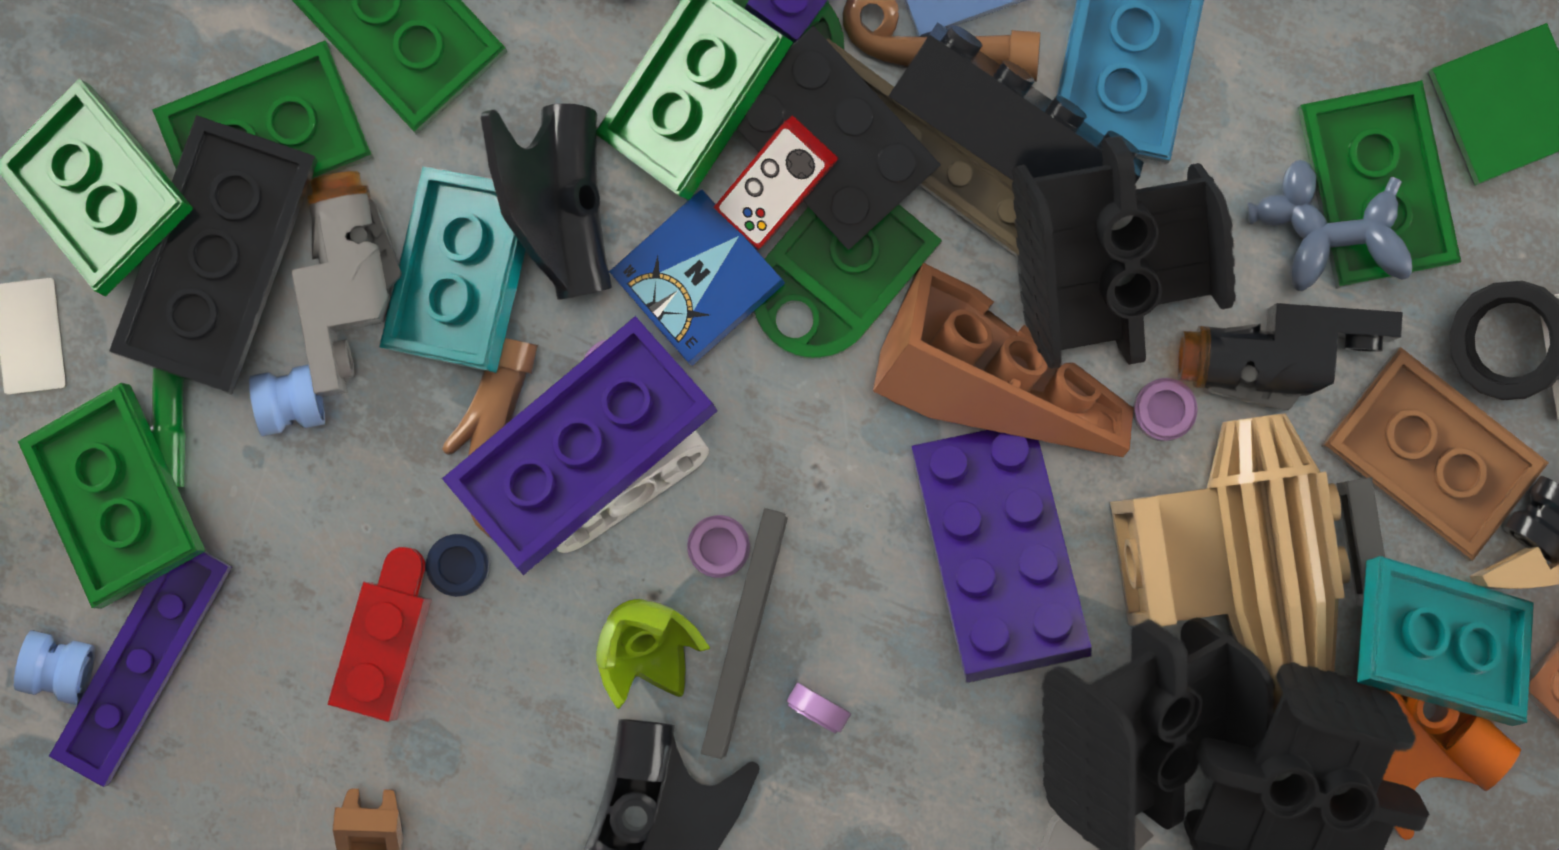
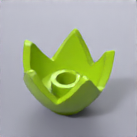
[596,599,710,709]

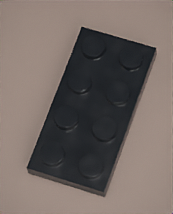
[109,115,318,395]

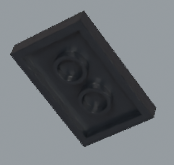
[737,26,941,250]

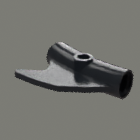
[481,103,612,300]
[584,719,760,850]

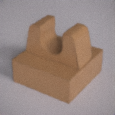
[333,788,403,850]

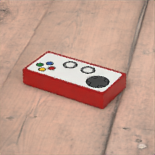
[713,116,839,250]

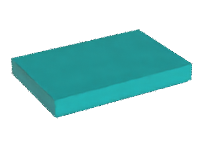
[379,166,526,373]
[1357,556,1534,726]

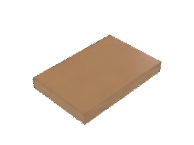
[1321,347,1549,561]

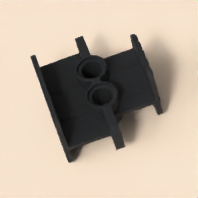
[1012,136,1236,369]
[1042,618,1275,850]
[1183,662,1429,850]

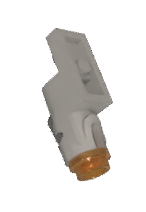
[291,171,402,397]

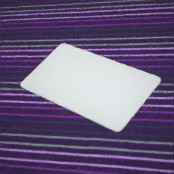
[0,278,66,395]

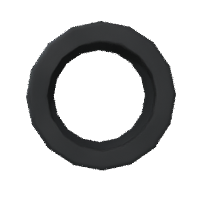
[1449,280,1559,400]

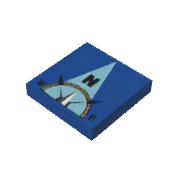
[609,189,785,366]

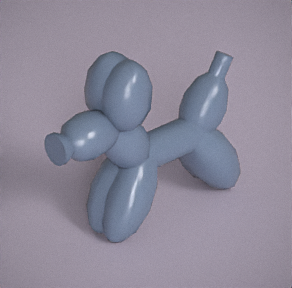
[1248,160,1412,291]

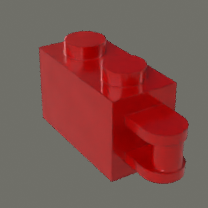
[327,547,432,722]

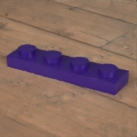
[49,552,232,787]

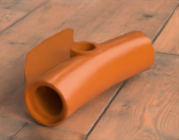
[1357,637,1521,840]

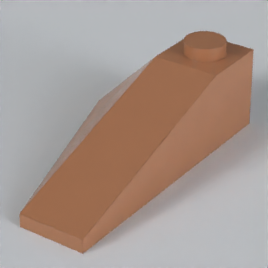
[873,263,1134,457]

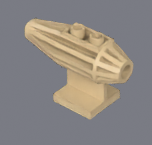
[1110,413,1350,713]

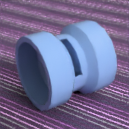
[249,364,325,436]
[14,630,95,705]

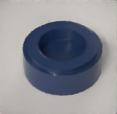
[426,534,490,597]

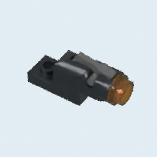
[1178,303,1403,411]

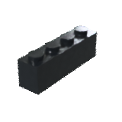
[889,22,1144,182]

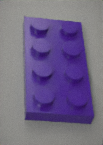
[442,316,718,575]
[912,430,1092,683]

